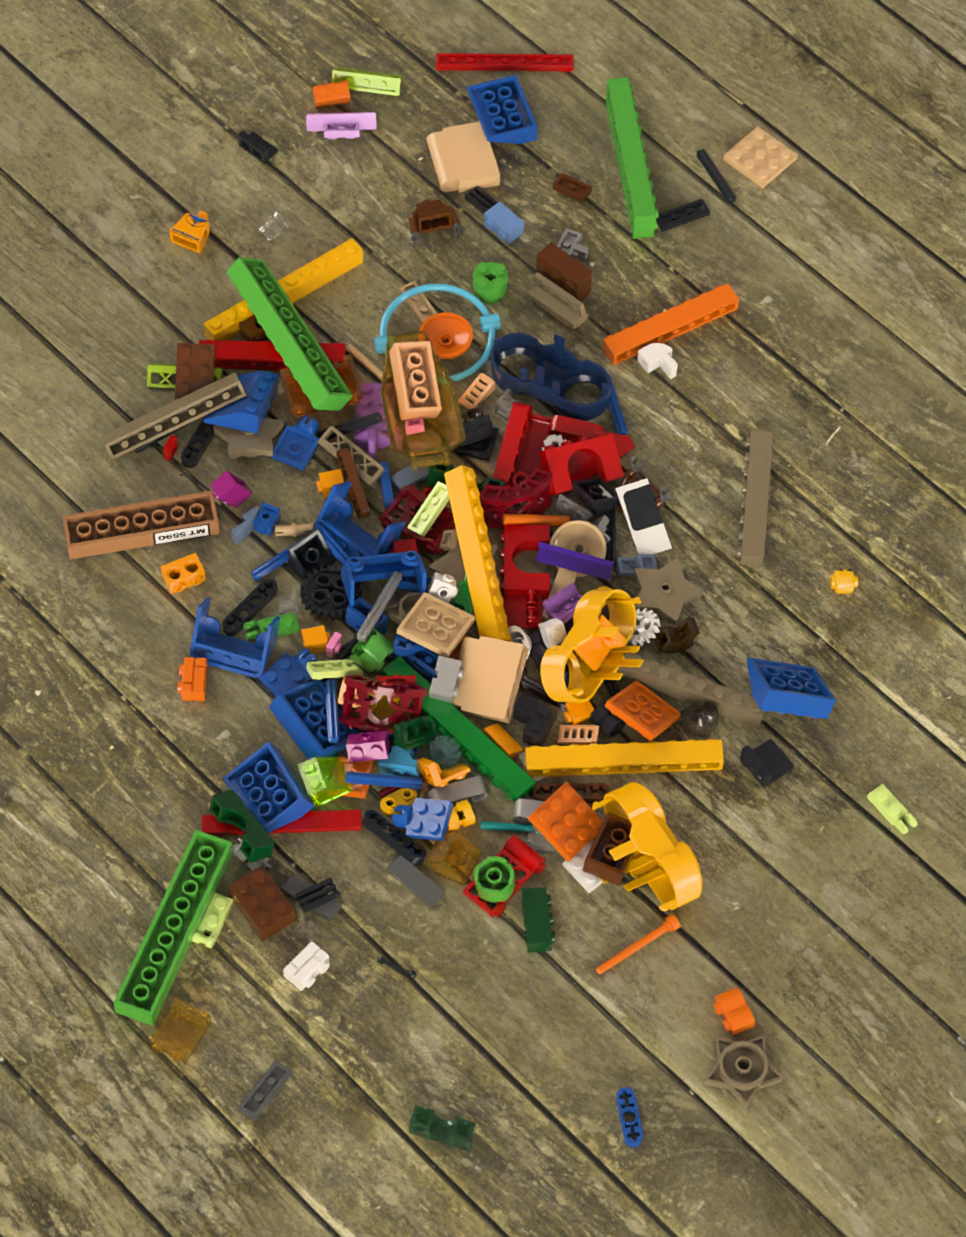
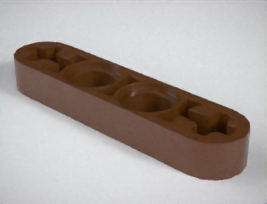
[336,448,370,519]
[533,783,610,803]

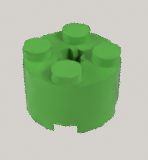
[472,262,508,304]
[350,628,393,673]
[474,856,515,903]

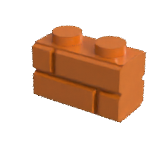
[312,81,350,109]
[177,657,208,701]

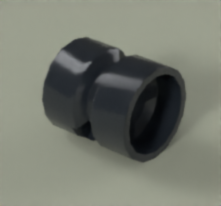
[590,701,626,738]

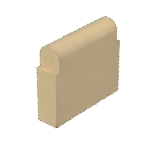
[426,122,500,193]
[450,636,529,724]

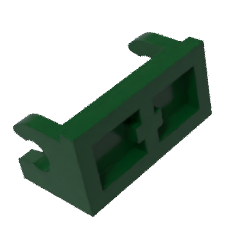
[394,715,438,750]

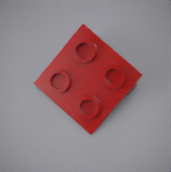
[504,589,542,629]

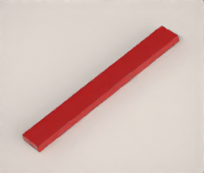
[436,53,574,72]
[202,809,362,836]

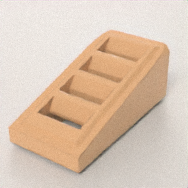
[458,373,495,410]
[557,725,599,745]

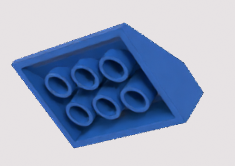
[466,75,537,144]
[204,371,279,434]
[747,657,836,719]
[269,679,362,767]
[223,741,315,833]

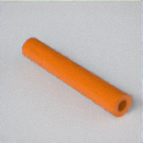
[502,513,570,527]

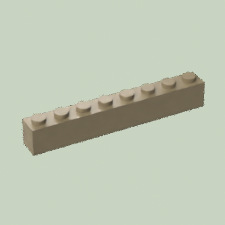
[100,372,247,460]
[737,430,773,567]
[616,653,766,729]

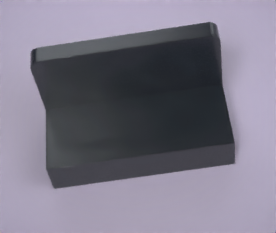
[238,131,278,164]

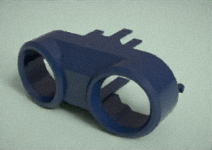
[491,333,611,421]

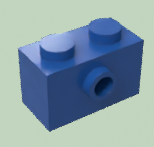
[345,597,389,635]

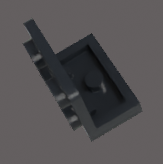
[446,408,495,447]
[740,740,794,788]

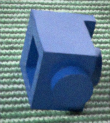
[253,502,281,536]

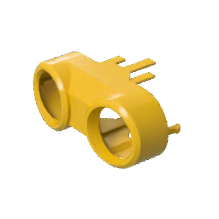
[540,589,644,703]
[592,782,703,911]

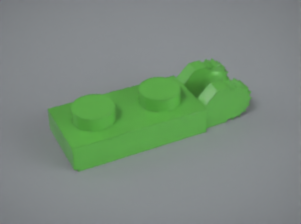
[243,612,299,641]

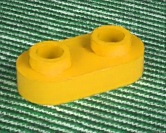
[380,788,417,817]

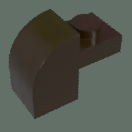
[655,617,700,653]

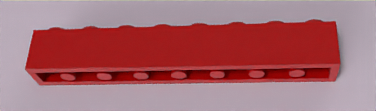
[199,339,346,372]

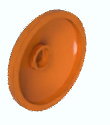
[418,312,473,359]

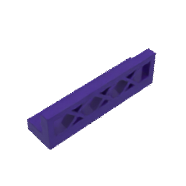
[536,542,615,581]

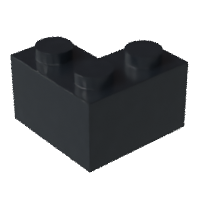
[513,692,558,747]

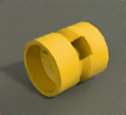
[447,799,475,833]

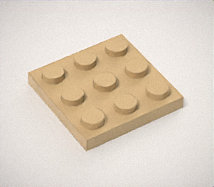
[723,126,798,189]
[396,592,475,658]

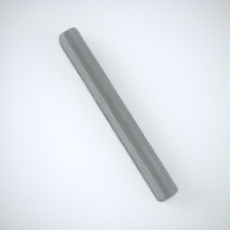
[357,571,402,642]

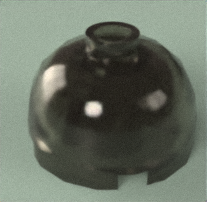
[679,702,719,738]

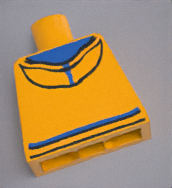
[169,211,210,254]

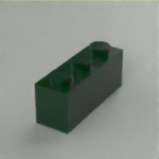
[521,887,555,953]

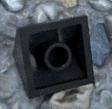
[571,477,620,518]
[287,529,336,579]

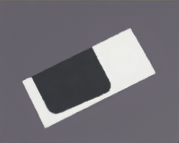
[615,478,672,554]

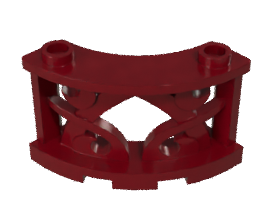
[479,468,553,529]
[378,485,456,555]
[339,674,428,734]

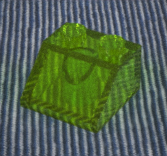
[298,757,352,807]

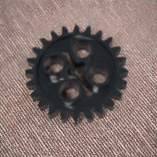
[300,565,362,621]

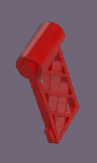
[463,835,546,918]

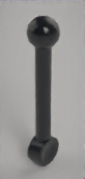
[377,956,417,979]

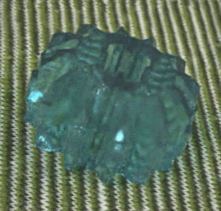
[427,735,462,769]

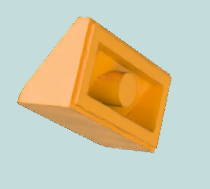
[483,723,524,759]

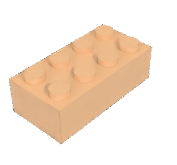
[389,341,442,420]

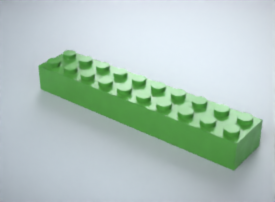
[606,77,658,239]
[227,257,353,411]
[114,830,234,1026]

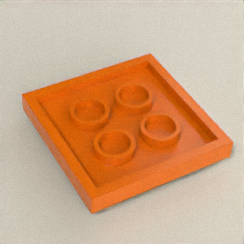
[605,680,682,741]
[527,781,603,862]

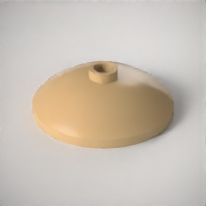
[550,520,607,577]

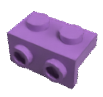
[543,583,582,624]

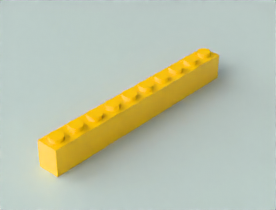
[203,238,363,341]
[444,465,511,642]
[525,738,724,778]

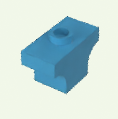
[378,746,421,778]

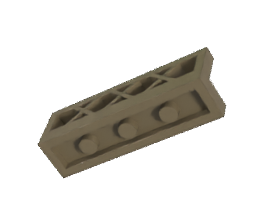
[527,272,588,329]
[317,425,386,490]

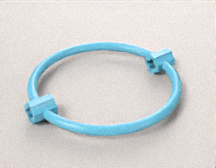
[374,284,501,384]

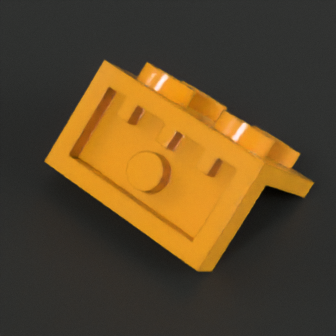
[574,615,627,671]
[417,757,471,788]

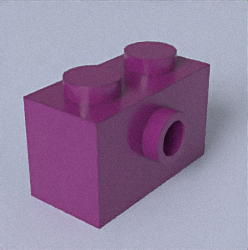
[210,470,253,508]
[346,731,390,763]

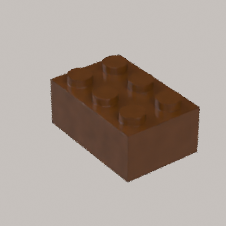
[536,242,592,301]
[175,343,217,399]
[583,812,636,887]
[228,865,296,941]

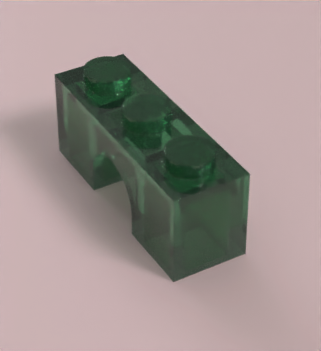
[409,1105,476,1151]

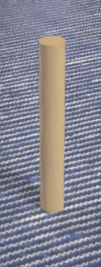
[346,344,389,382]

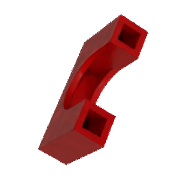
[539,432,624,496]
[500,524,550,599]

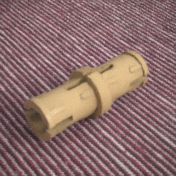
[275,522,313,538]

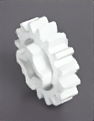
[627,608,661,646]

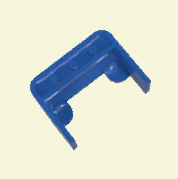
[313,481,406,557]
[341,551,427,606]
[190,597,280,678]

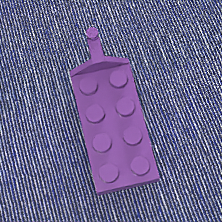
[354,383,394,468]

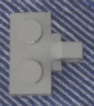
[557,229,589,260]

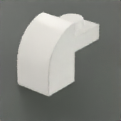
[637,343,678,379]

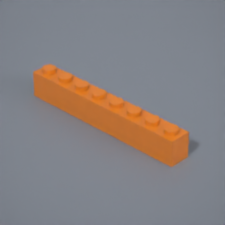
[602,283,739,365]

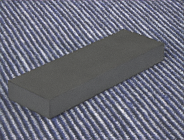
[387,855,445,908]
[281,873,342,922]
[238,1060,293,1121]

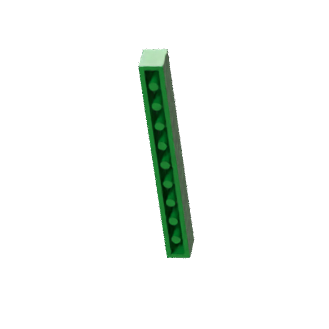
[382,656,536,802]

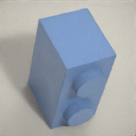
[484,201,524,245]

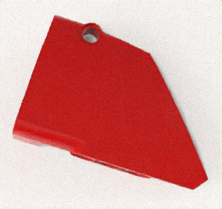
[493,402,635,495]

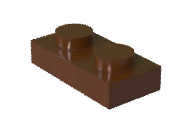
[553,173,592,203]

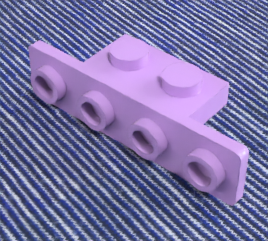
[306,112,376,140]

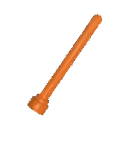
[596,914,681,974]

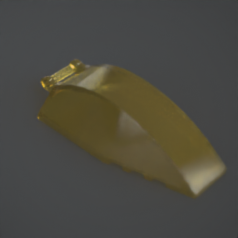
[380,331,466,470]

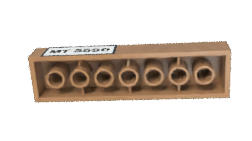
[62,491,220,560]

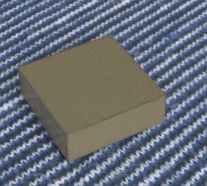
[440,529,458,551]

